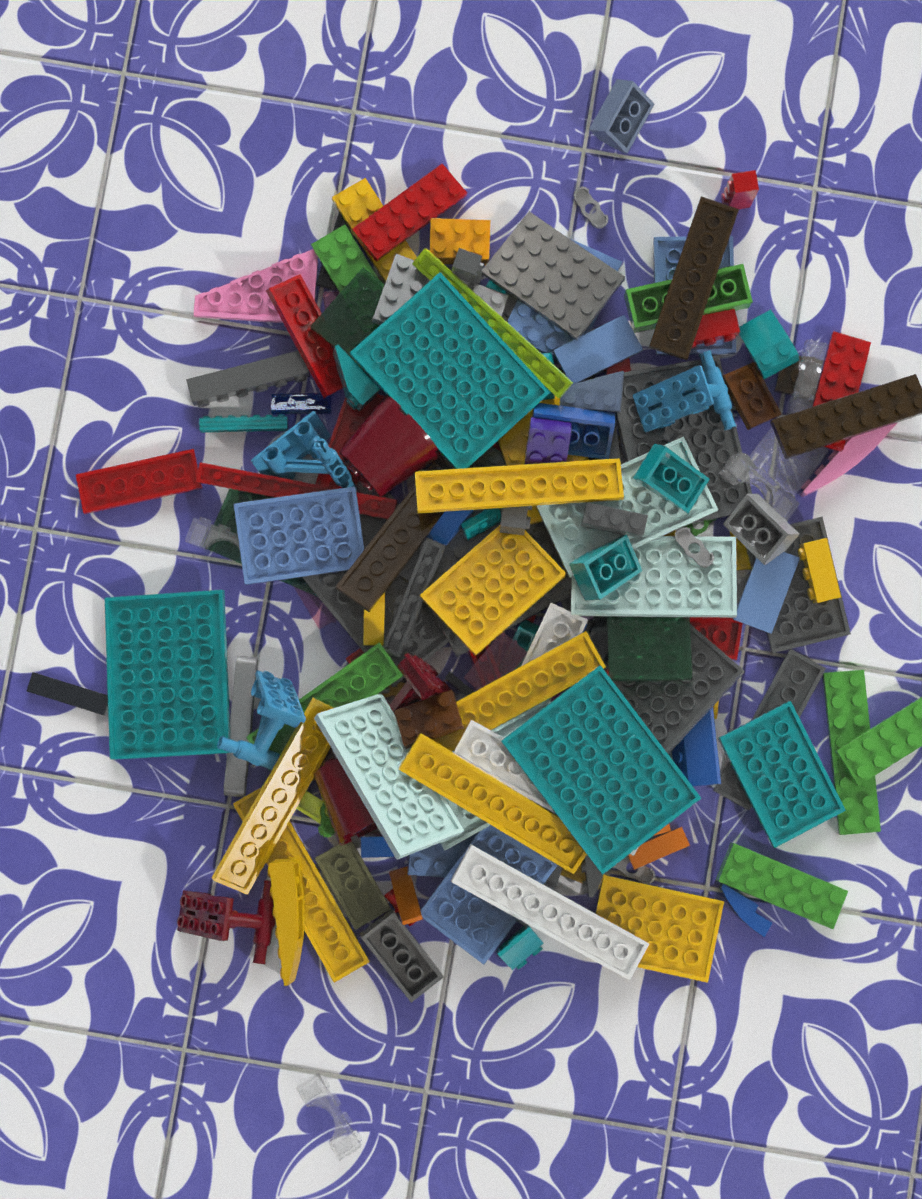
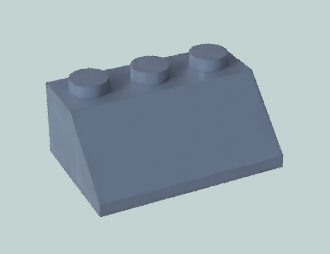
[589,79,655,154]

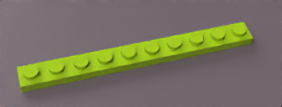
[412,248,573,398]

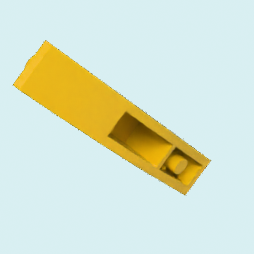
[268,858,305,986]

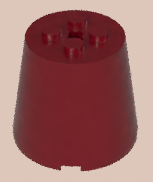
[339,395,441,497]
[314,758,378,846]

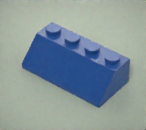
[532,403,615,459]
[672,707,721,786]

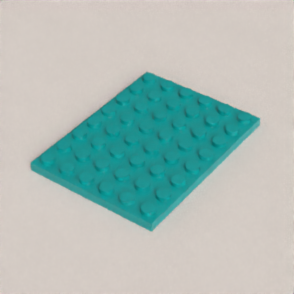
[350,272,550,469]
[104,590,230,760]
[501,665,701,875]

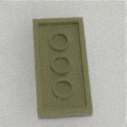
[315,841,391,930]

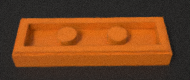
[628,827,690,870]
[389,866,423,925]

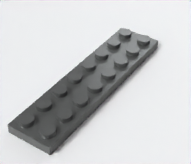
[713,649,826,811]

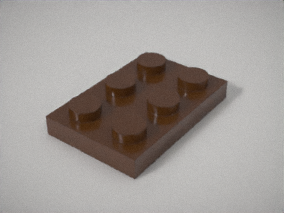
[722,362,782,430]
[394,690,464,749]

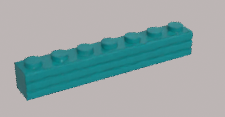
[199,414,288,433]

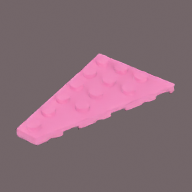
[194,249,318,323]

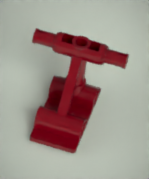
[383,653,451,716]
[177,880,275,964]

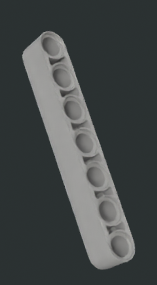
[224,656,258,797]

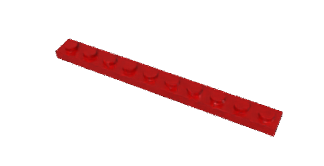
[196,462,397,519]

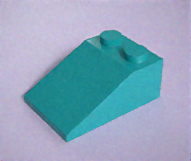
[739,309,799,379]
[333,344,380,412]
[633,444,710,514]
[569,534,642,601]
[496,924,544,970]

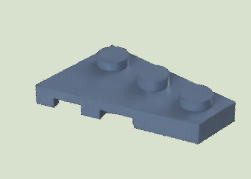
[560,371,624,412]

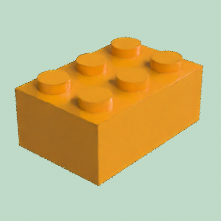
[430,218,491,266]

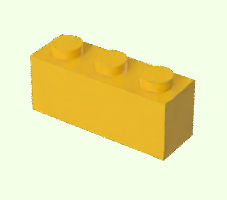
[798,538,841,603]

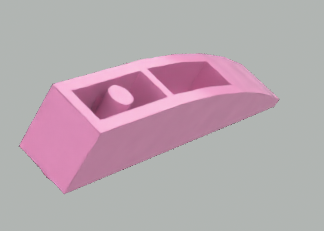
[800,423,897,497]

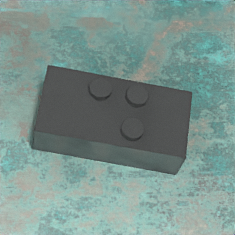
[360,908,444,1003]

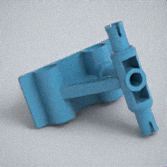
[633,350,736,432]
[251,411,357,492]
[217,670,306,770]

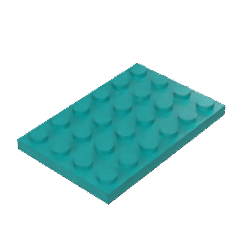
[718,701,846,848]

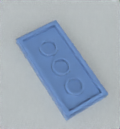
[553,314,643,384]
[733,552,800,634]

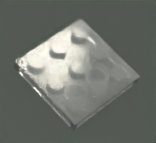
[745,415,829,499]

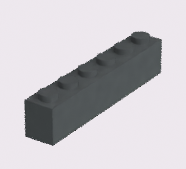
[186,351,310,407]

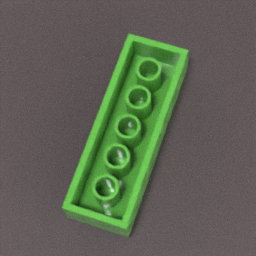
[624,264,753,333]
[715,843,848,929]

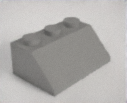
[723,494,799,565]

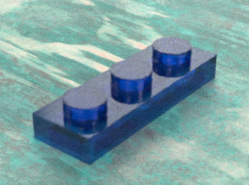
[271,393,332,415]

